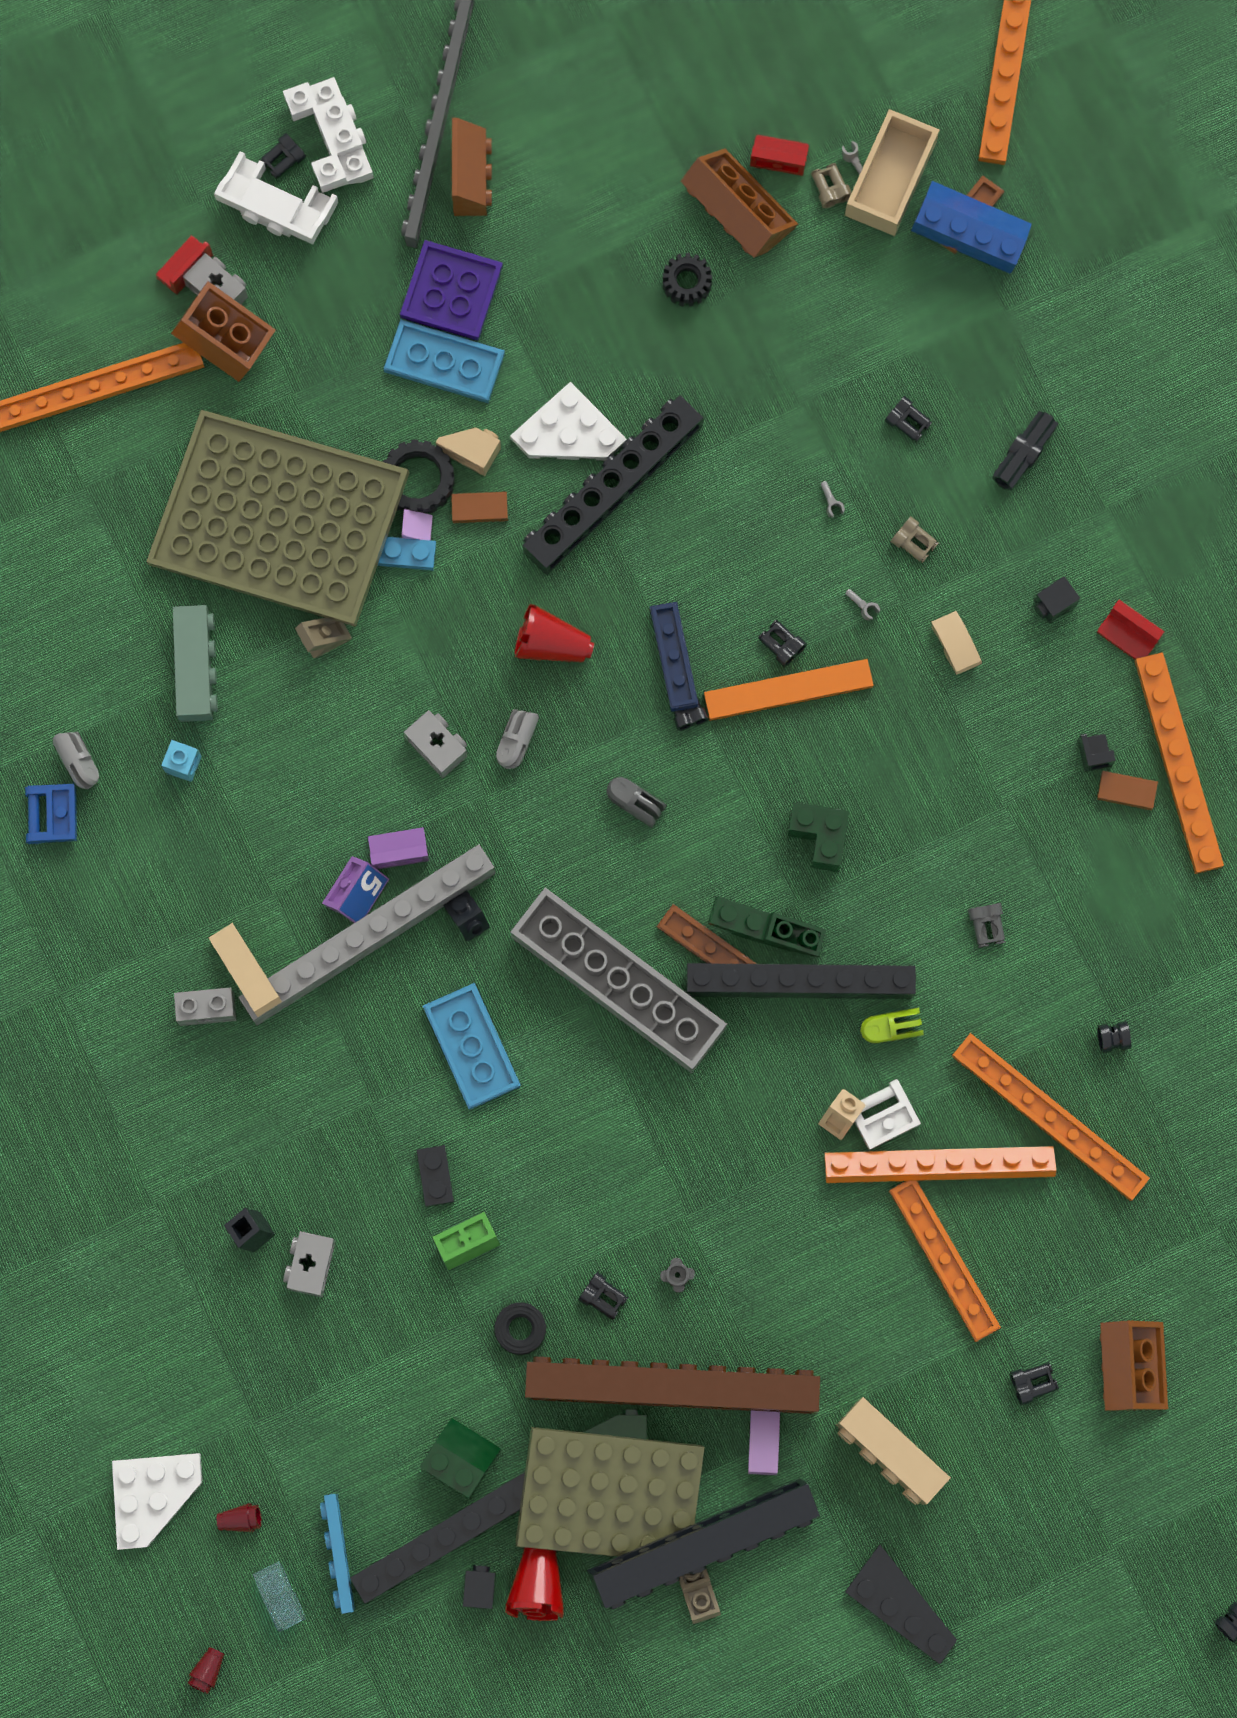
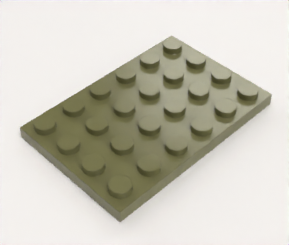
[515,1427,704,1556]

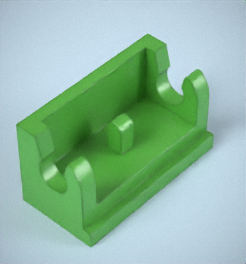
[432,1212,500,1270]

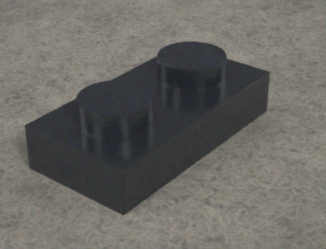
[417,1145,454,1207]

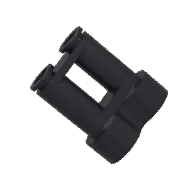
[259,133,307,180]
[884,396,933,443]
[758,620,807,667]
[667,696,709,731]
[578,1271,628,1320]
[1010,1362,1059,1406]

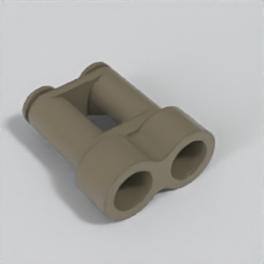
[811,163,852,208]
[890,516,939,563]

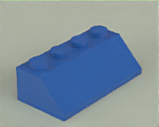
[911,181,1032,274]

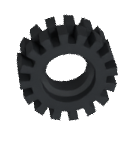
[663,253,712,307]

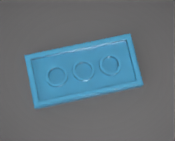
[384,319,505,403]
[423,983,521,1110]

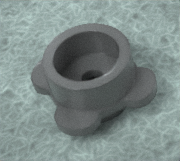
[660,1258,695,1292]

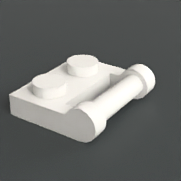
[855,1079,921,1150]

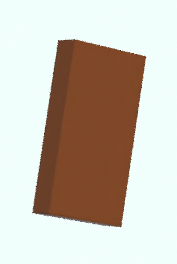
[451,492,508,523]
[1097,771,1158,810]

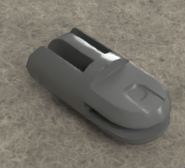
[607,777,667,828]

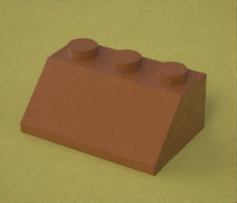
[452,118,492,216]
[171,281,276,382]
[1100,1320,1168,1411]

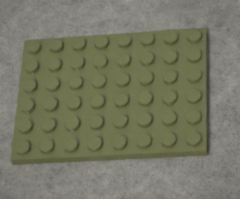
[146,410,410,627]

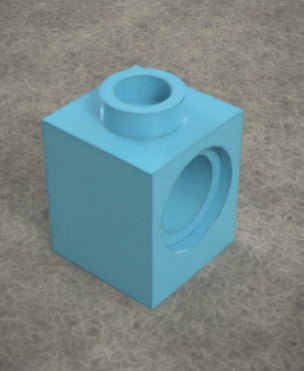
[161,740,202,782]

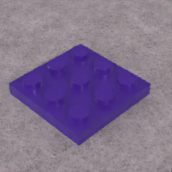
[400,240,503,341]

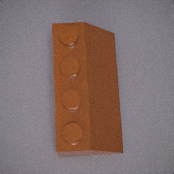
[680,148,798,258]

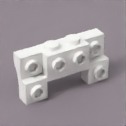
[283,77,373,193]
[214,151,338,245]

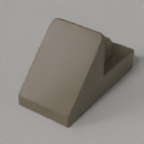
[295,618,352,658]

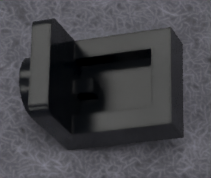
[443,890,490,941]

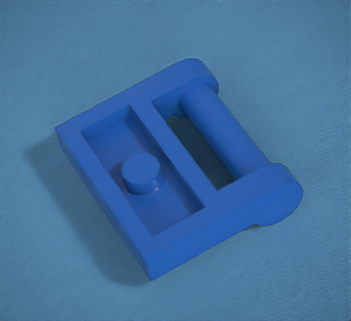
[25,784,77,844]

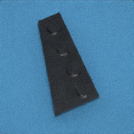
[845,1544,957,1664]

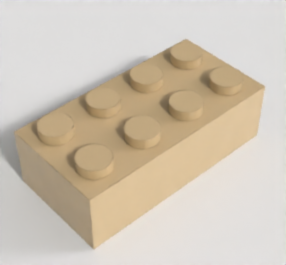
[845,109,939,236]
[836,1397,951,1505]

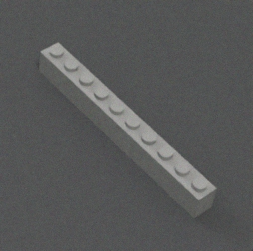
[239,844,495,1025]

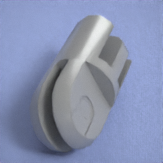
[496,709,539,769]
[53,732,99,789]

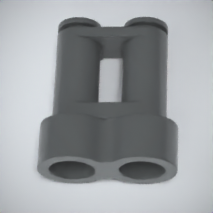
[968,903,1006,948]

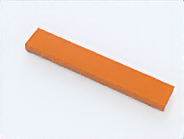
[704,659,874,721]
[889,1181,1001,1342]

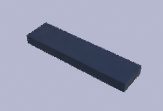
[650,601,698,712]

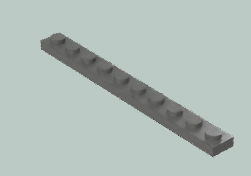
[401,0,475,248]

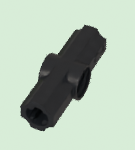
[992,411,1058,491]

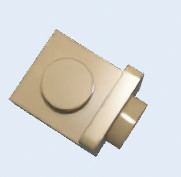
[818,1089,866,1140]

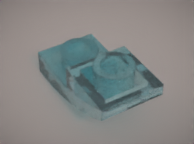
[253,1561,306,1632]

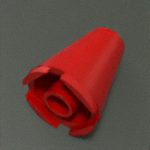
[514,604,594,662]
[505,1547,564,1621]

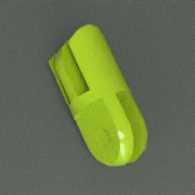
[861,1007,924,1043]

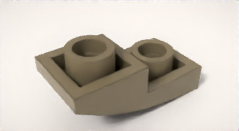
[679,1569,721,1624]

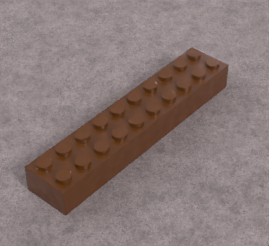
[525,1357,820,1414]

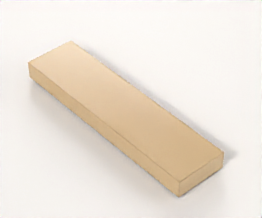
[209,923,282,1017]

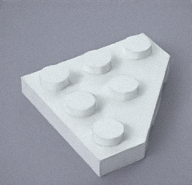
[510,382,627,461]
[112,1453,203,1550]

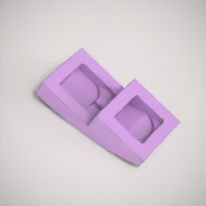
[748,1411,780,1475]

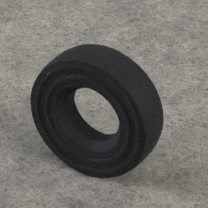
[494,1302,546,1355]

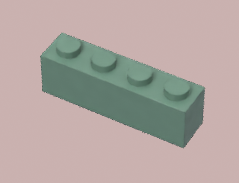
[173,605,218,722]

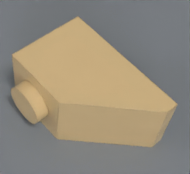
[436,428,501,476]

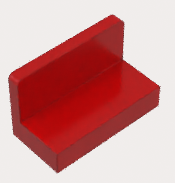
[750,135,809,176]
[155,235,213,295]
[1097,599,1165,660]

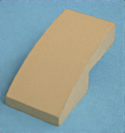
[931,611,982,675]

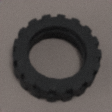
[383,440,455,514]

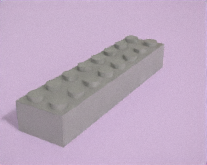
[510,888,727,1073]

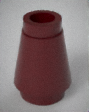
[216,1503,262,1532]
[187,1647,224,1694]

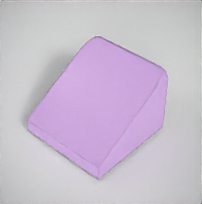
[402,509,433,540]

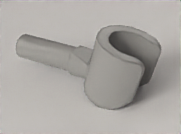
[842,141,863,175]
[821,481,845,518]
[845,589,880,620]

